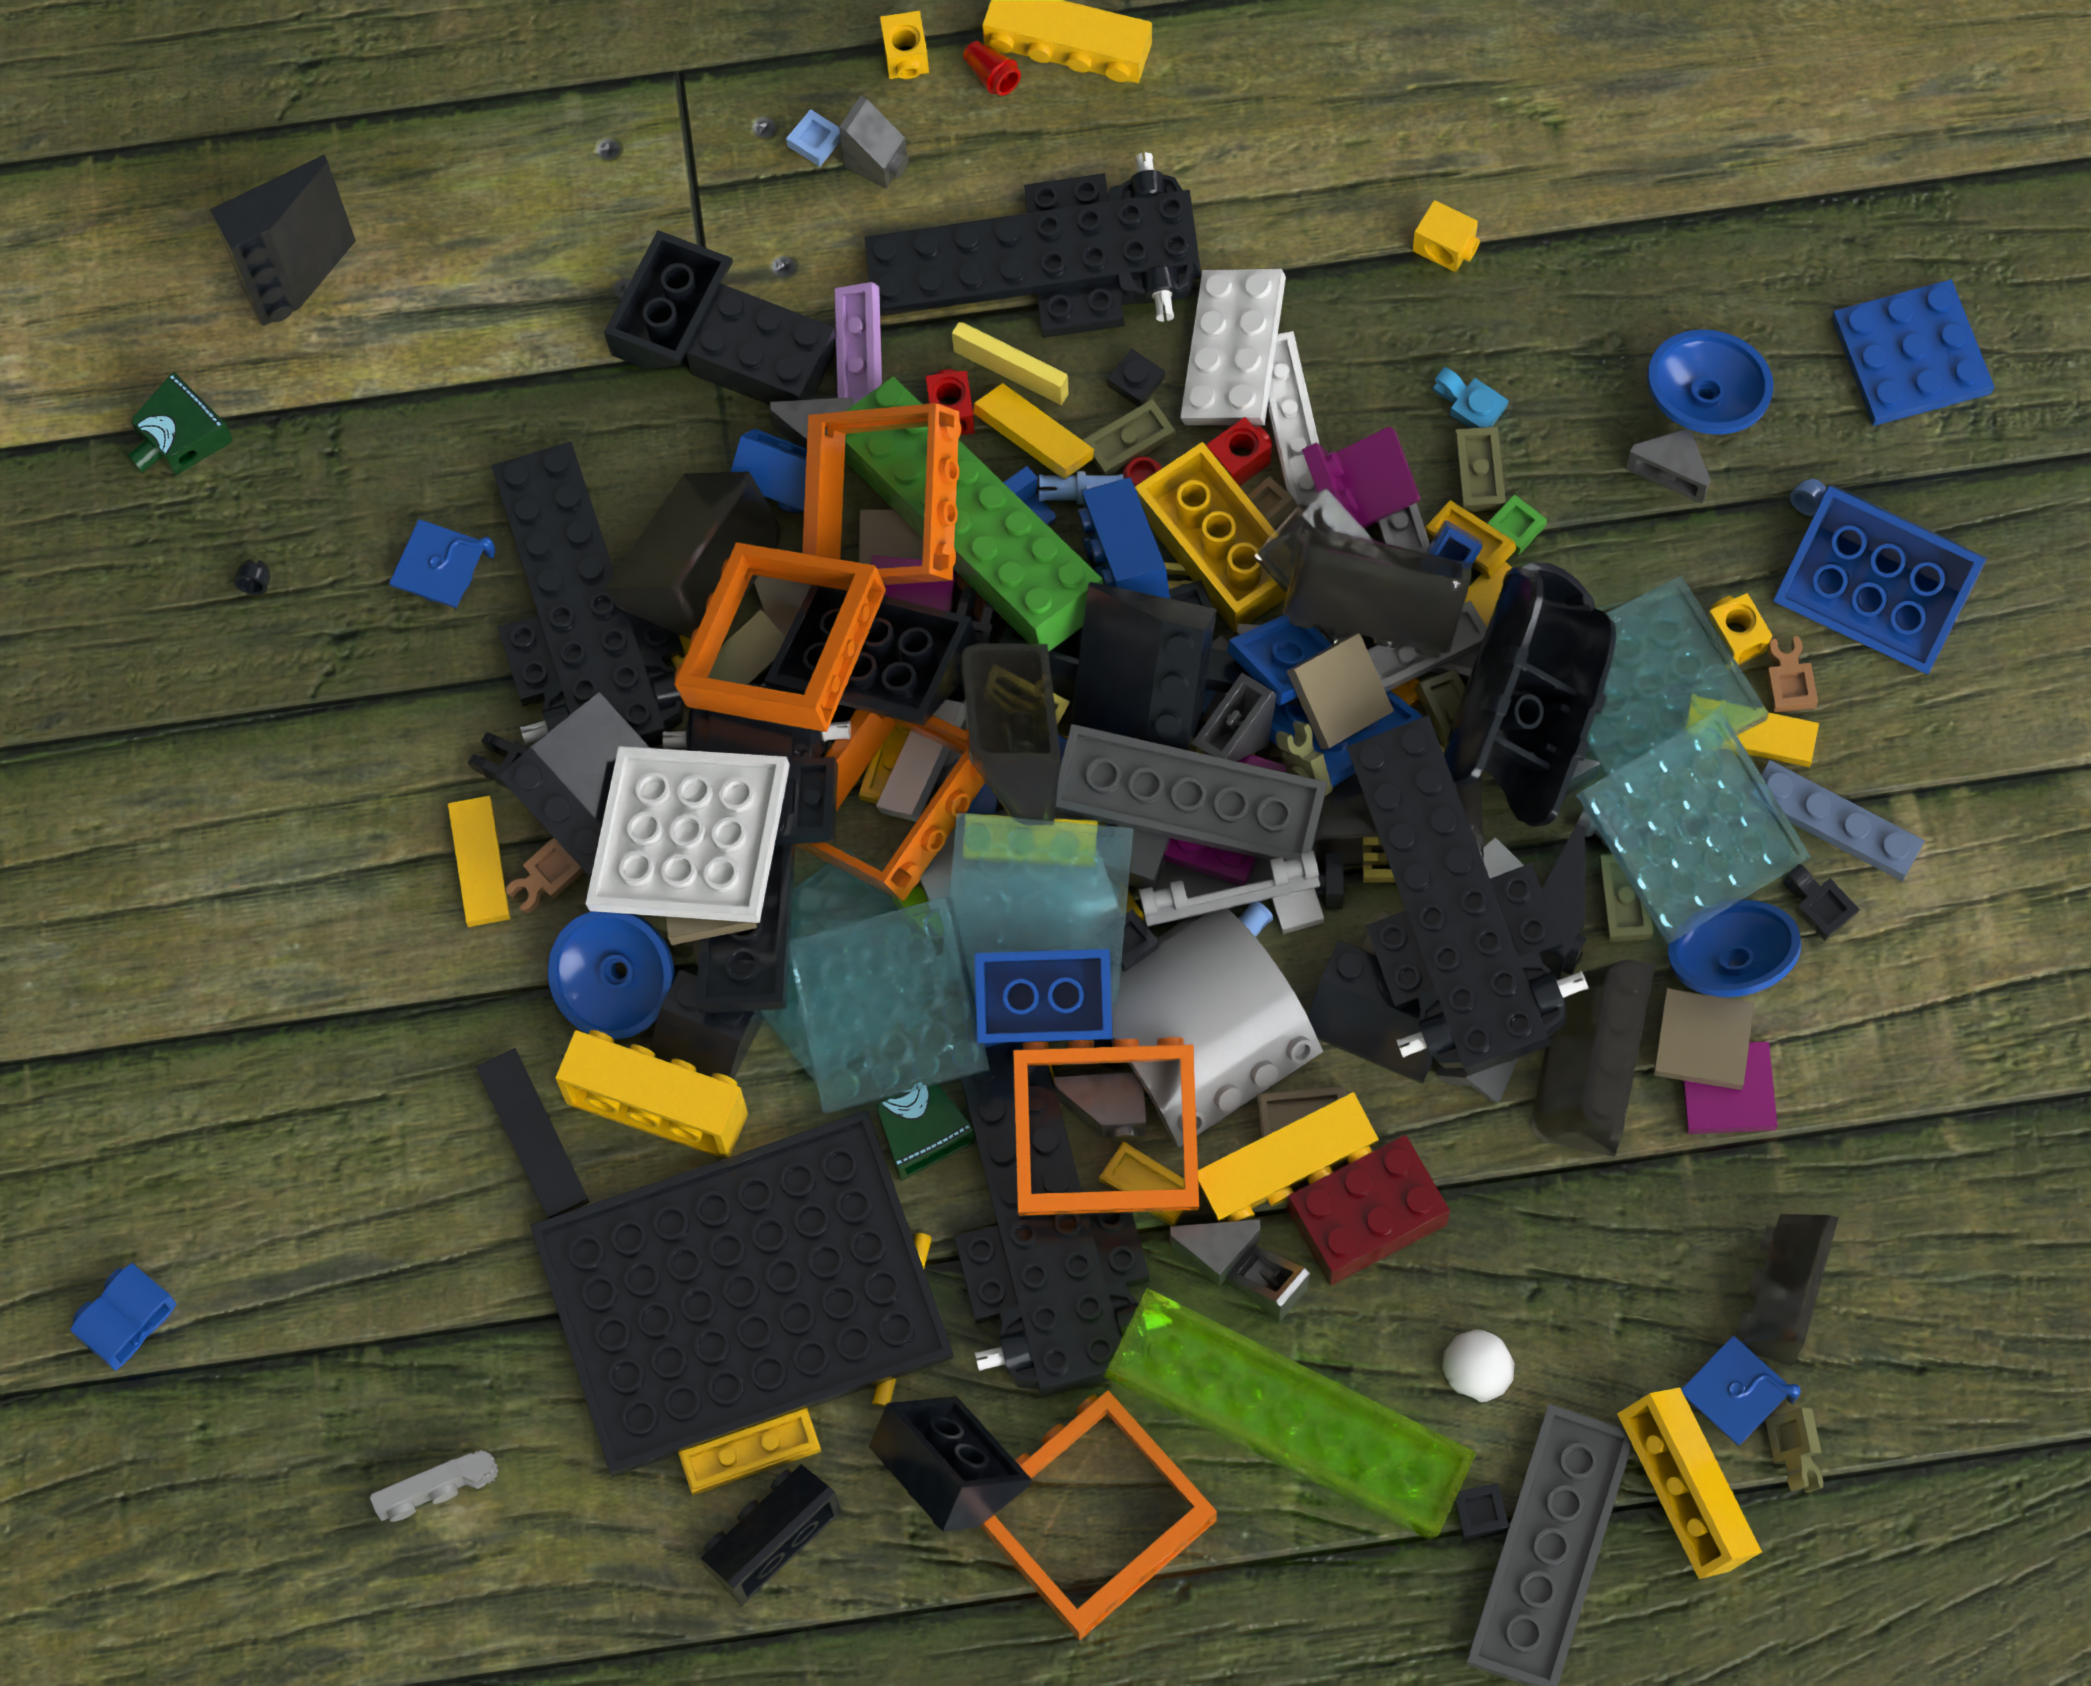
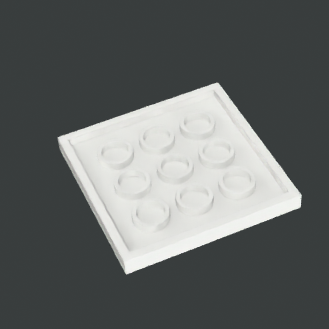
[586,746,790,923]

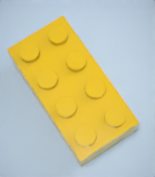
[1135,442,1304,633]
[555,1030,748,1159]

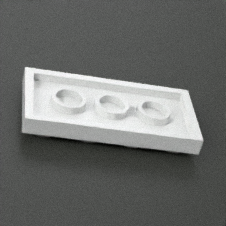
[1180,269,1286,425]

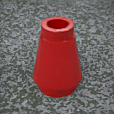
[963,41,1021,96]

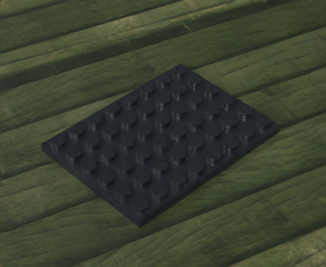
[530,1110,954,1477]

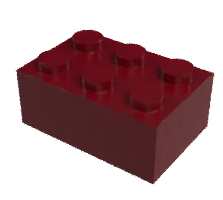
[1287,1135,1450,1286]

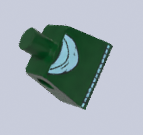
[126,372,233,474]
[876,1067,975,1181]

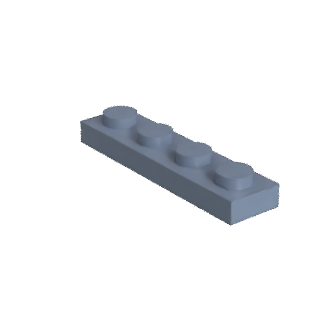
[1748,760,1925,882]

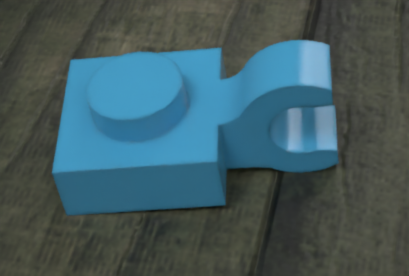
[1432,367,1509,428]

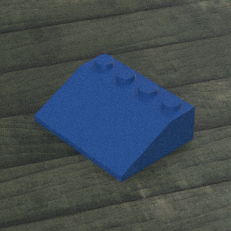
[1773,485,1988,675]

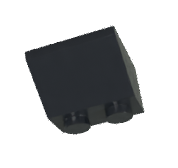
[649,969,764,1079]

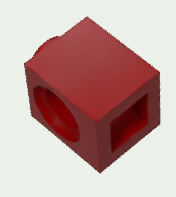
[926,369,975,435]
[1206,417,1272,487]

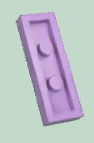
[835,282,882,404]

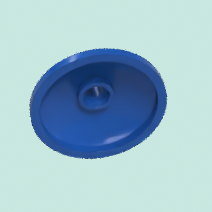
[1647,330,1773,434]
[1668,900,1801,998]
[548,911,675,1039]

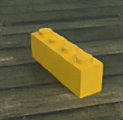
[983,0,1152,84]
[1198,1092,1379,1223]
[1617,1387,1762,1579]

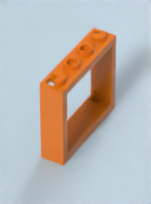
[802,403,961,585]
[674,542,886,732]
[796,709,1001,902]
[1013,1037,1199,1216]
[980,1390,1217,1641]

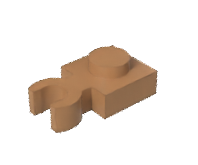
[1767,636,1818,713]
[505,837,585,914]

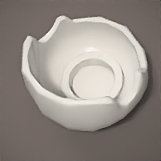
[1442,1329,1515,1402]

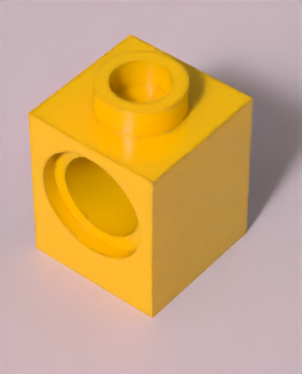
[880,11,929,79]
[1413,200,1480,272]
[1705,593,1772,669]

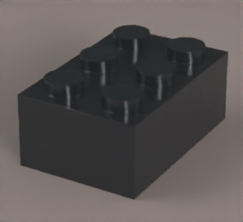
[686,284,836,405]

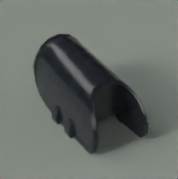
[1443,562,1616,827]

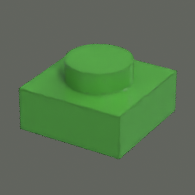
[1487,494,1547,555]

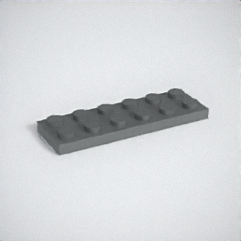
[1050,724,1327,861]
[1466,1404,1632,1686]

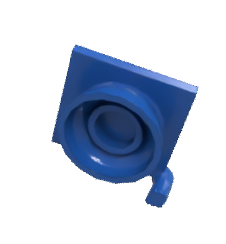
[389,519,496,609]
[1681,1335,1801,1447]

